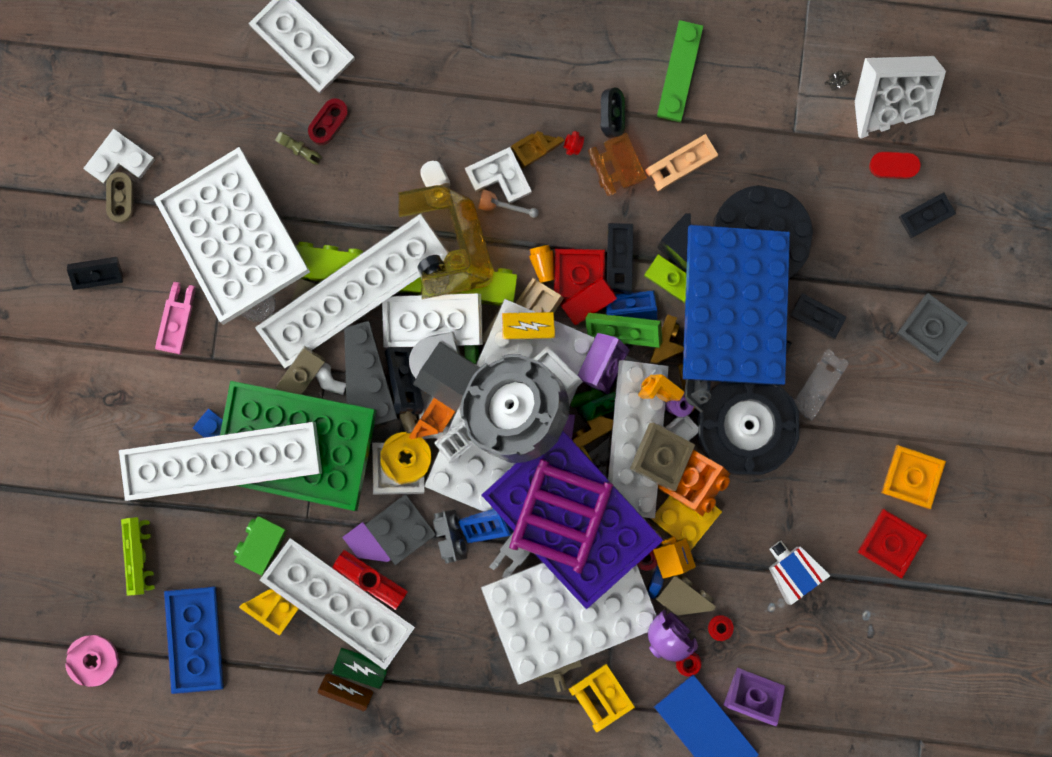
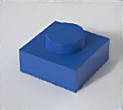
[193,409,223,438]

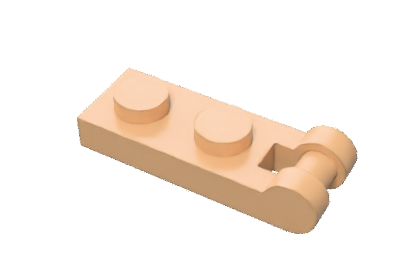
[645,134,718,192]

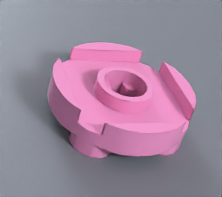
[65,635,119,687]

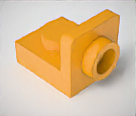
[638,374,685,402]

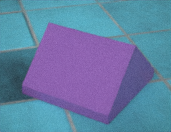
[577,333,630,395]
[723,668,785,726]

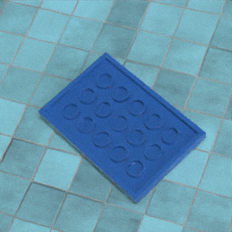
[683,225,790,385]

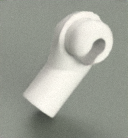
[315,363,346,395]

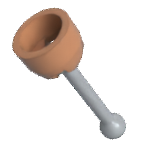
[478,189,539,218]

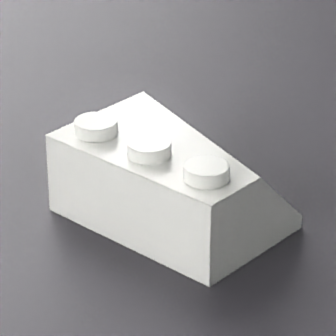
[855,56,946,139]

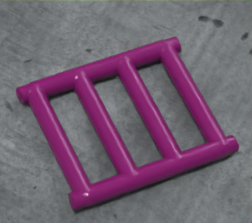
[509,459,613,574]

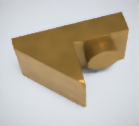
[649,314,684,365]
[572,416,613,448]

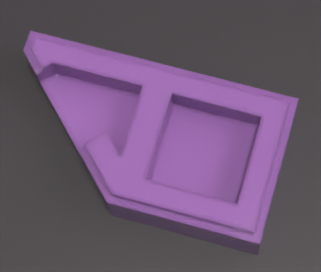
[342,522,391,562]

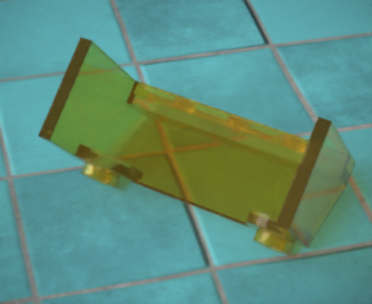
[398,185,494,300]

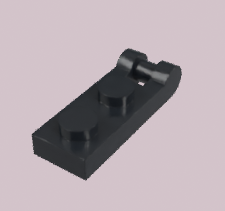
[606,223,633,294]
[385,347,424,414]

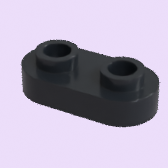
[600,87,625,138]
[417,255,449,291]

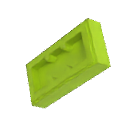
[644,254,686,304]

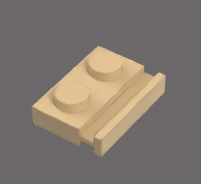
[516,278,564,314]

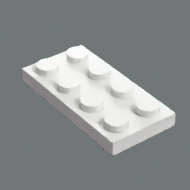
[249,0,355,94]
[382,294,483,347]

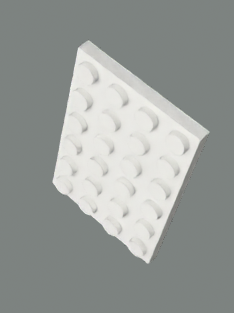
[154,147,310,325]
[481,563,656,684]

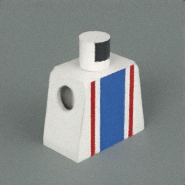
[769,540,830,605]

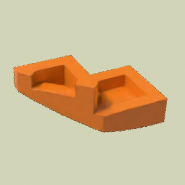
[409,398,455,439]

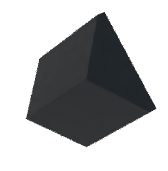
[657,213,691,271]

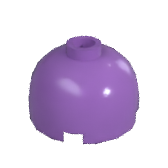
[648,610,698,662]

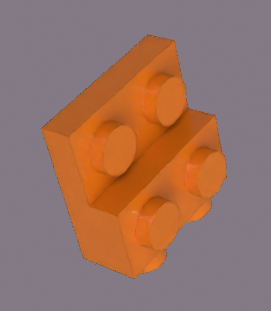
[658,450,730,517]

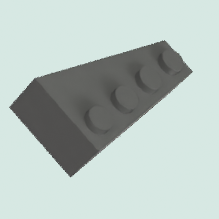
[344,321,398,428]

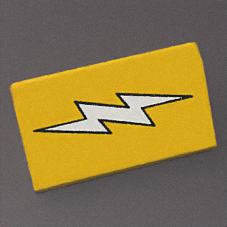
[502,312,555,339]

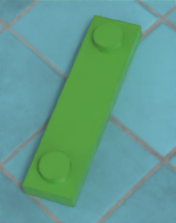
[657,20,703,122]

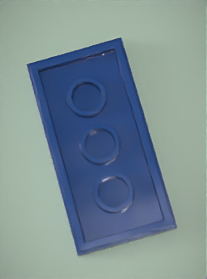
[164,587,224,694]
[654,675,759,757]

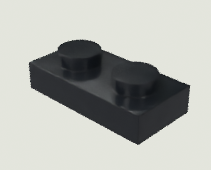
[899,192,956,239]
[67,257,123,290]
[790,293,847,340]

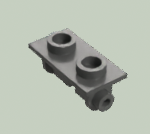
[685,380,711,412]
[433,509,467,564]

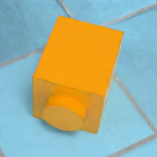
[653,537,696,579]

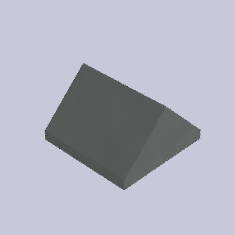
[413,342,480,412]

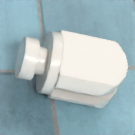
[421,161,451,200]

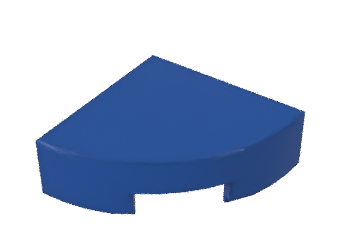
[647,564,664,599]

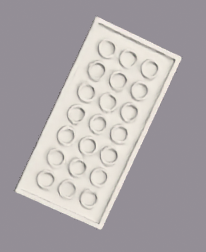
[424,299,595,512]

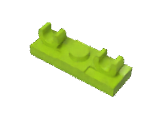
[121,517,155,596]

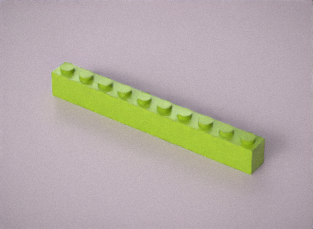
[296,242,517,306]

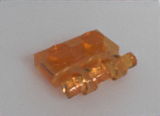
[588,133,646,196]

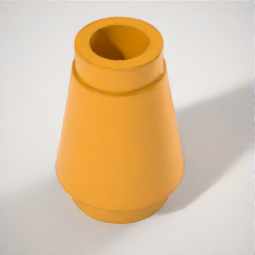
[529,245,554,283]

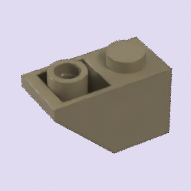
[655,574,716,616]

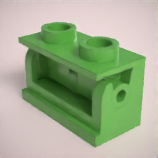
[234,516,288,576]

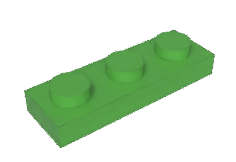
[586,313,663,348]

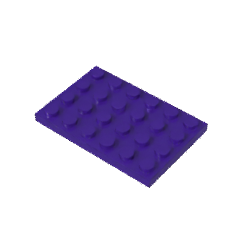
[481,430,663,610]

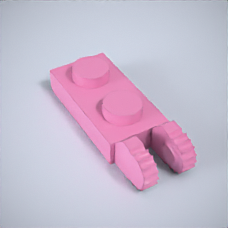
[155,282,195,355]

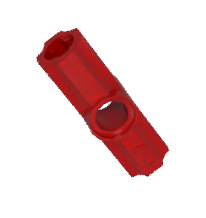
[332,549,408,610]

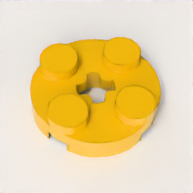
[380,432,431,484]

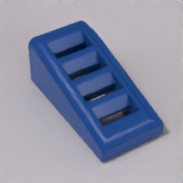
[458,509,514,543]

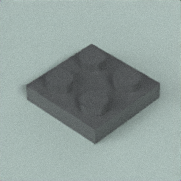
[896,293,968,364]
[365,494,436,565]

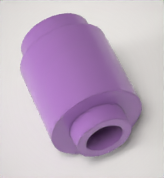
[665,393,694,417]

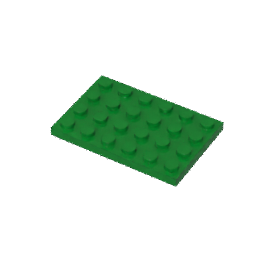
[220,381,377,511]

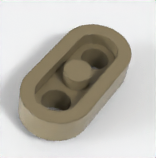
[106,172,133,223]

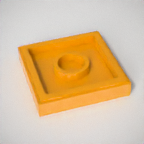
[881,445,946,509]

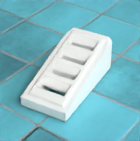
[434,420,475,463]

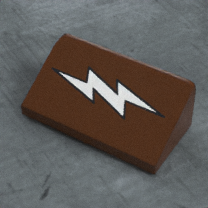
[317,674,373,711]

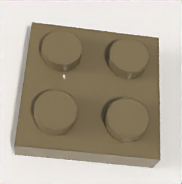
[630,423,695,491]

